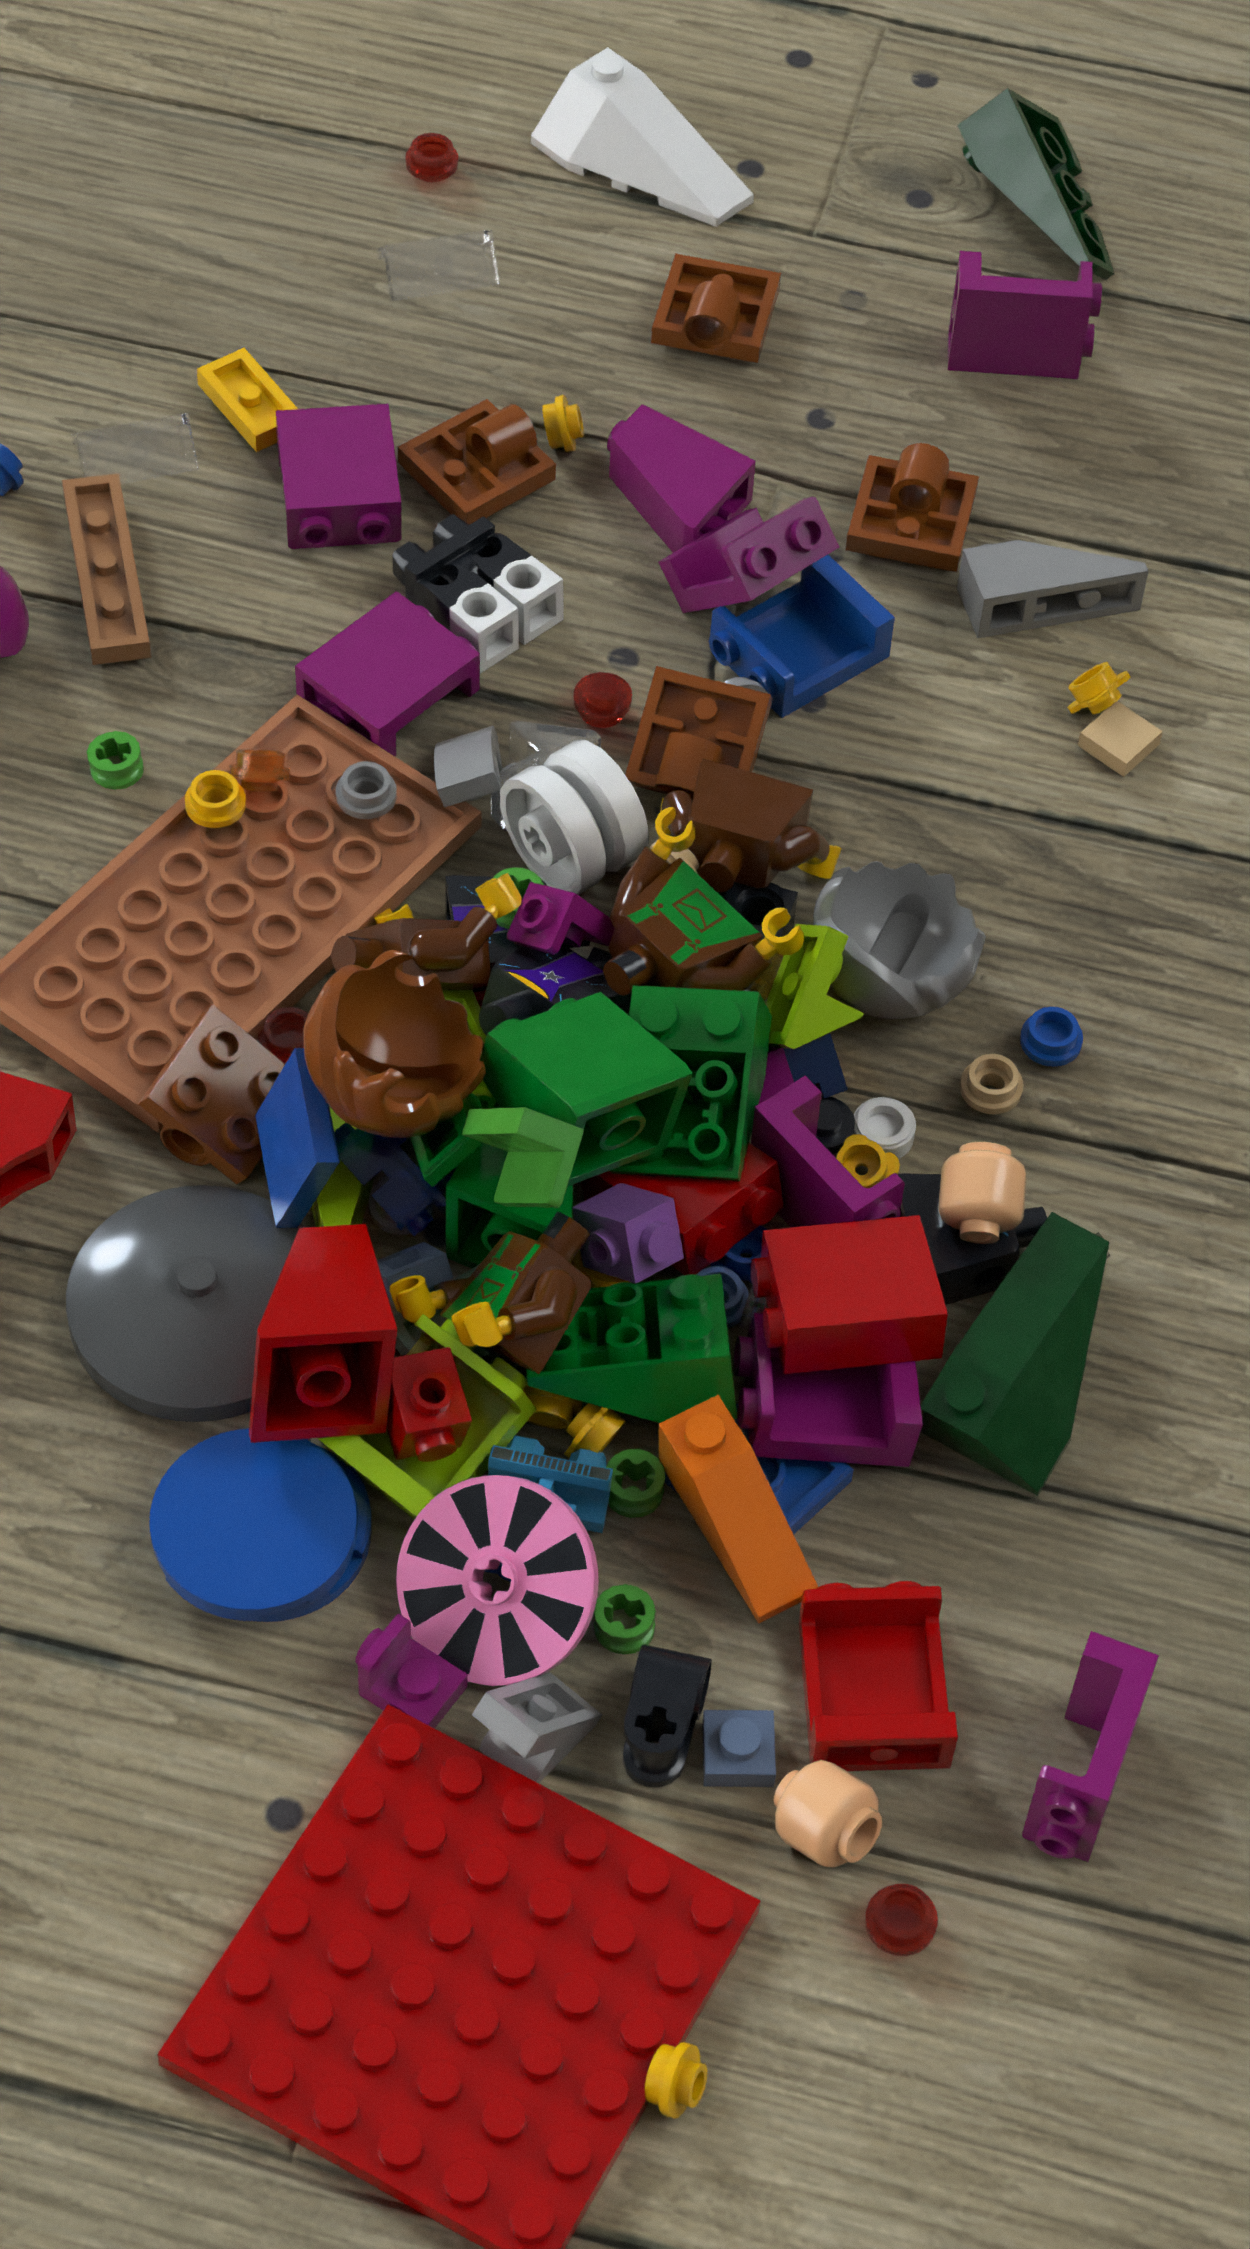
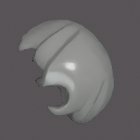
[813,861,986,1019]

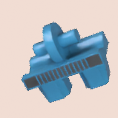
[488,1435,613,1533]

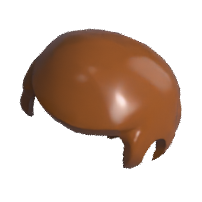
[303,950,486,1138]

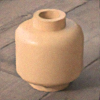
[938,1142,1027,1244]
[774,1760,882,1868]

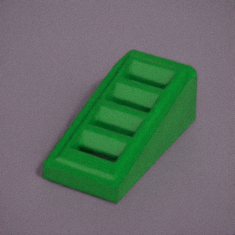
[410,1093,482,1187]

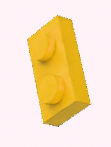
[197,348,298,452]

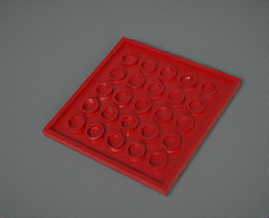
[157,1704,761,2249]

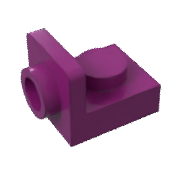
[507,882,615,955]
[355,1614,468,1728]

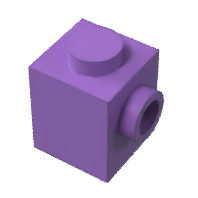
[572,1183,684,1284]

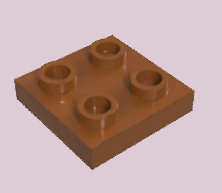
[651,253,781,363]
[398,399,556,525]
[845,443,979,572]
[625,666,773,801]
[138,1005,285,1185]

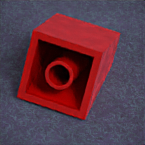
[249,1224,397,1443]

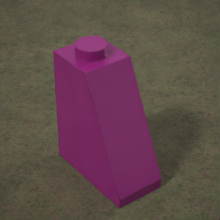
[607,404,756,553]

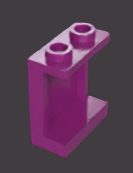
[947,251,1102,379]
[276,403,402,549]
[658,496,839,613]
[295,591,480,757]
[751,1075,905,1227]
[733,1313,923,1467]
[1022,1631,1159,1862]

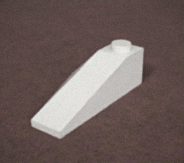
[531,48,754,227]

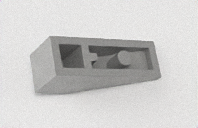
[957,540,1148,638]

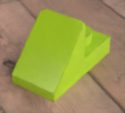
[766,924,864,1049]

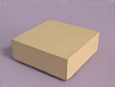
[1078,701,1163,777]

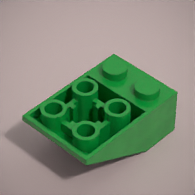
[610,985,772,1181]
[526,1274,738,1423]

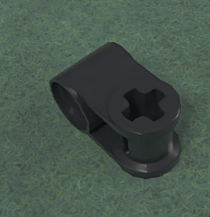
[623,1644,712,1787]

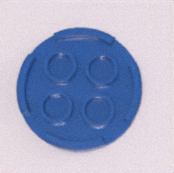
[149,1428,357,1621]

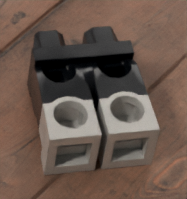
[392,514,563,674]

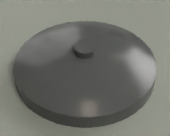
[66,1185,305,1422]

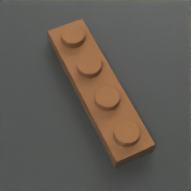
[62,473,151,665]

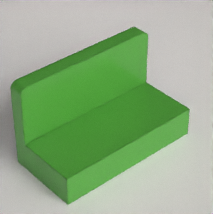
[461,1107,584,1208]

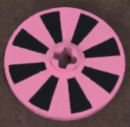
[396,1475,599,1686]

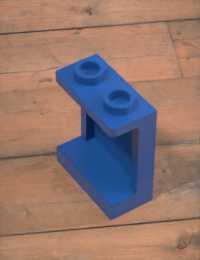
[709,555,895,718]

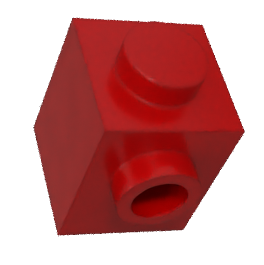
[387,1347,472,1462]

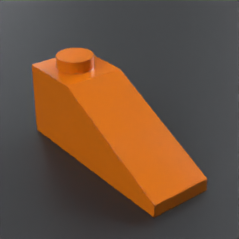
[659,1395,818,1624]

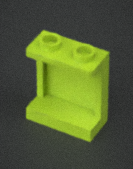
[317,1314,537,1520]

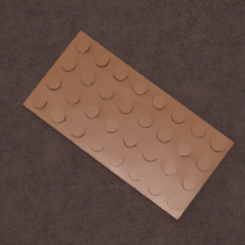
[0,695,482,1133]

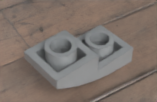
[434,725,503,807]

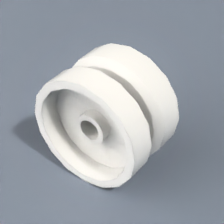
[500,740,649,895]

